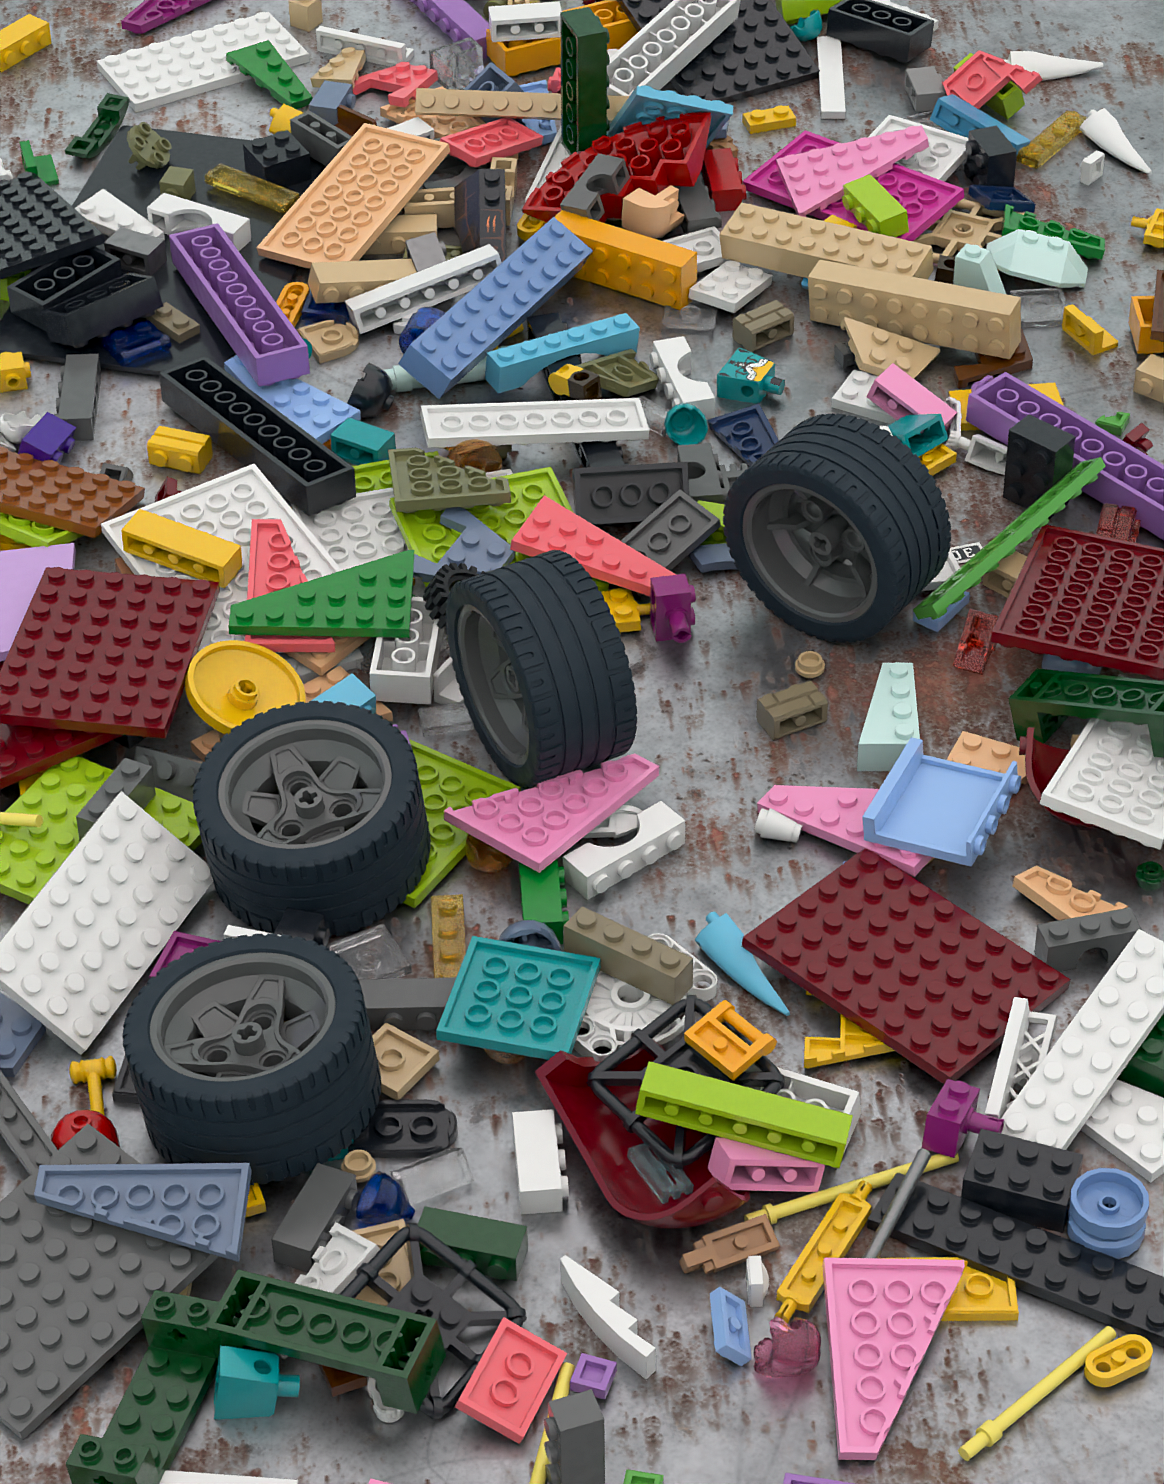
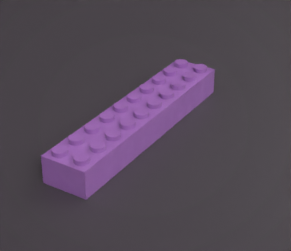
[169,223,310,387]
[966,372,1164,540]

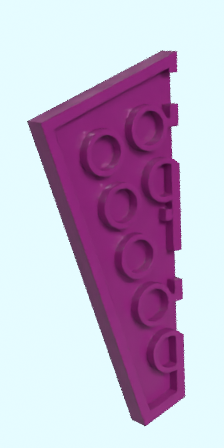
[121,0,211,34]

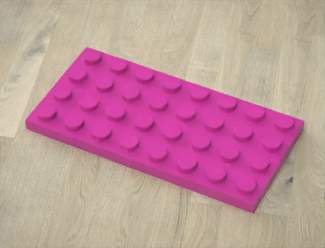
[743,130,964,241]

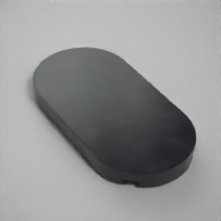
[348,1099,458,1158]

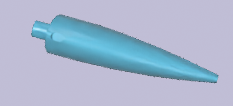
[695,912,790,1016]

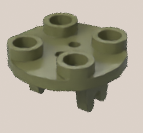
[127,122,171,170]

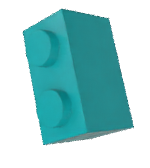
[330,417,396,465]

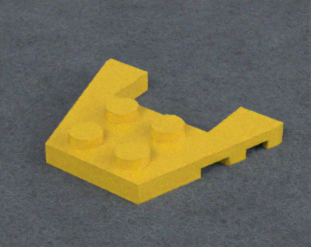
[804,991,895,1068]

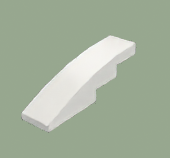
[560,1255,656,1379]

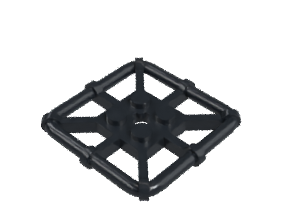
[587,995,785,1169]
[339,1223,527,1419]

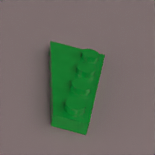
[226,40,313,109]
[1002,204,1105,259]

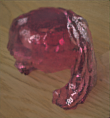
[753,1316,821,1378]

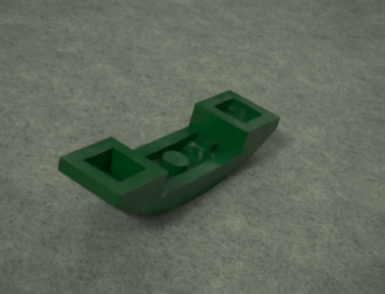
[65,93,130,159]

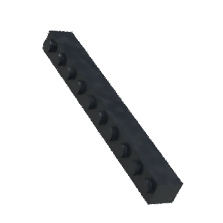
[527,312,629,468]

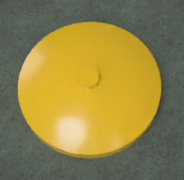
[185,640,306,734]

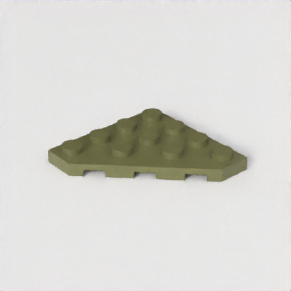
[388,447,511,513]

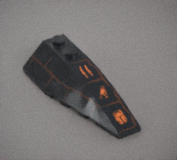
[454,169,507,262]

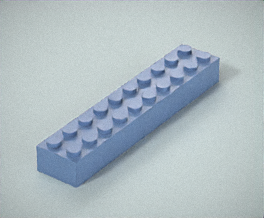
[398,217,593,399]

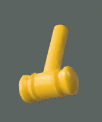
[69,1056,117,1116]

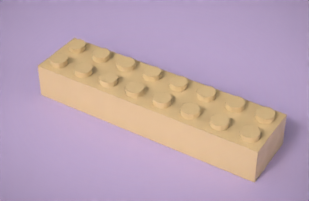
[719,202,933,280]
[808,259,1021,359]

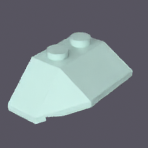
[986,229,1088,288]

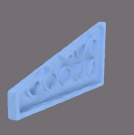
[224,355,361,444]

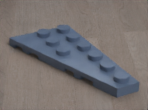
[34,1163,252,1262]

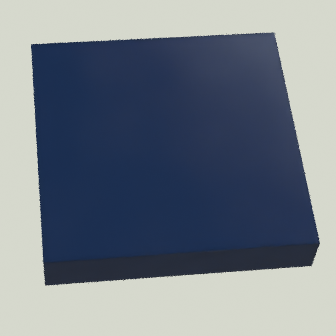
[968,185,1036,213]

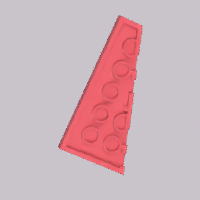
[510,495,676,596]
[245,519,335,652]

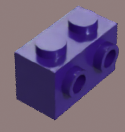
[18,412,76,464]

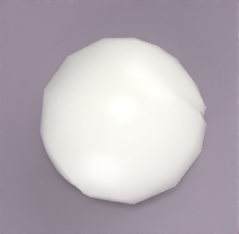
[0,411,41,444]

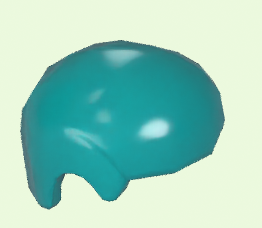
[790,10,823,42]
[664,403,708,445]

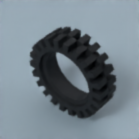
[423,563,485,634]

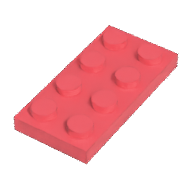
[440,118,543,167]

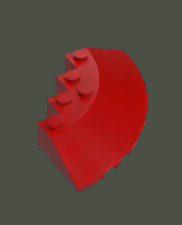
[522,112,712,223]

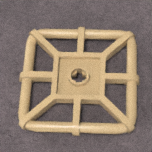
[913,199,1025,272]

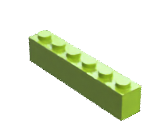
[635,1061,853,1169]

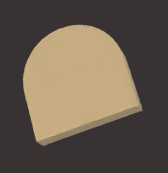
[297,320,359,364]

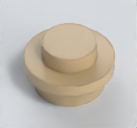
[795,651,825,678]
[341,1150,376,1183]

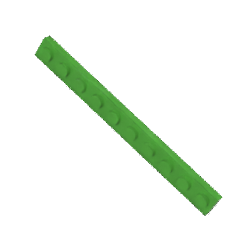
[913,457,1106,620]

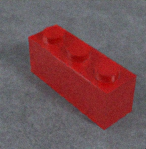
[701,148,746,212]

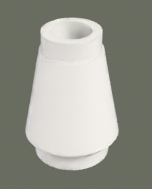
[754,808,803,843]

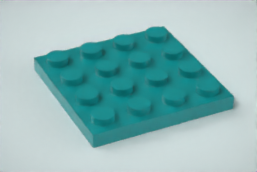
[436,936,601,1060]

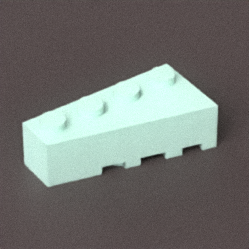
[857,662,920,771]

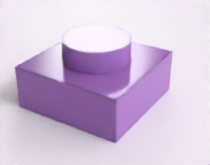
[570,1353,617,1400]

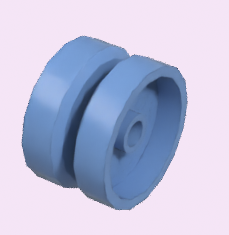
[1067,1168,1149,1259]

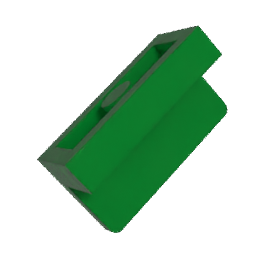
[19,140,59,186]

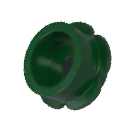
[1135,861,1164,891]

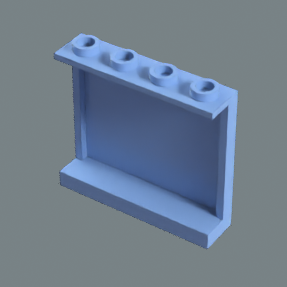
[862,737,1021,867]

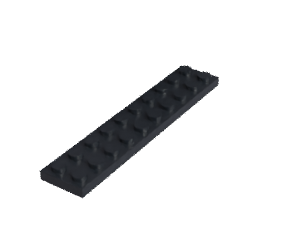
[867,1173,1164,1347]

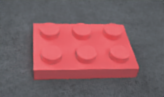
[455,1317,567,1444]

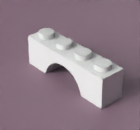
[147,193,251,251]
[649,336,715,421]
[563,801,685,900]

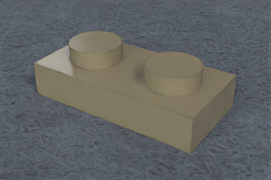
[146,302,200,343]

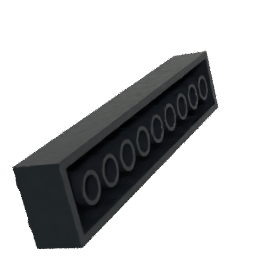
[159,356,356,516]

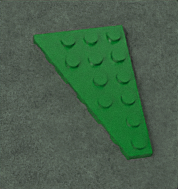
[228,550,415,638]

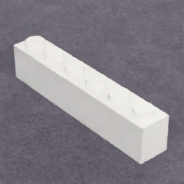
[345,244,502,334]

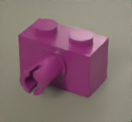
[650,574,696,643]
[922,1079,1005,1158]

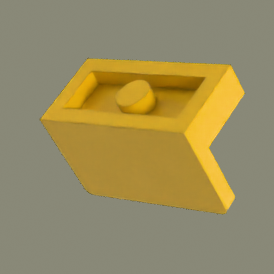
[1062,304,1118,355]

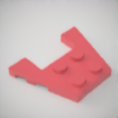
[942,50,1043,109]
[352,62,438,108]

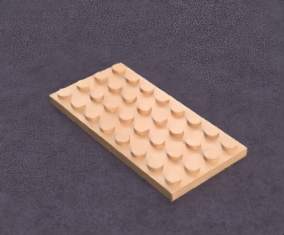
[256,123,450,269]

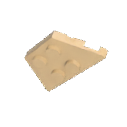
[840,317,940,380]

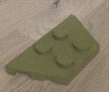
[575,349,659,397]

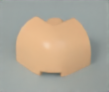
[622,185,685,239]

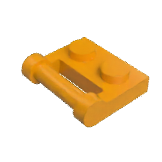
[684,1000,777,1081]

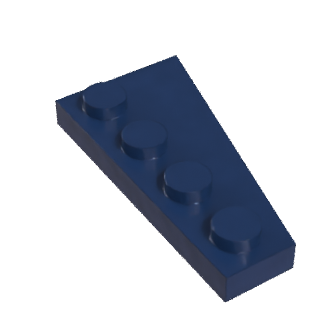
[708,404,779,466]

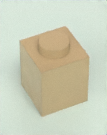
[288,0,323,32]

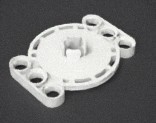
[573,933,717,1061]

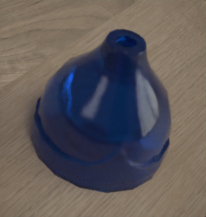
[356,1171,415,1225]

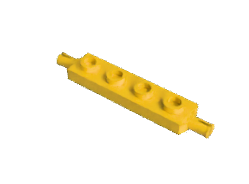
[775,1180,873,1325]

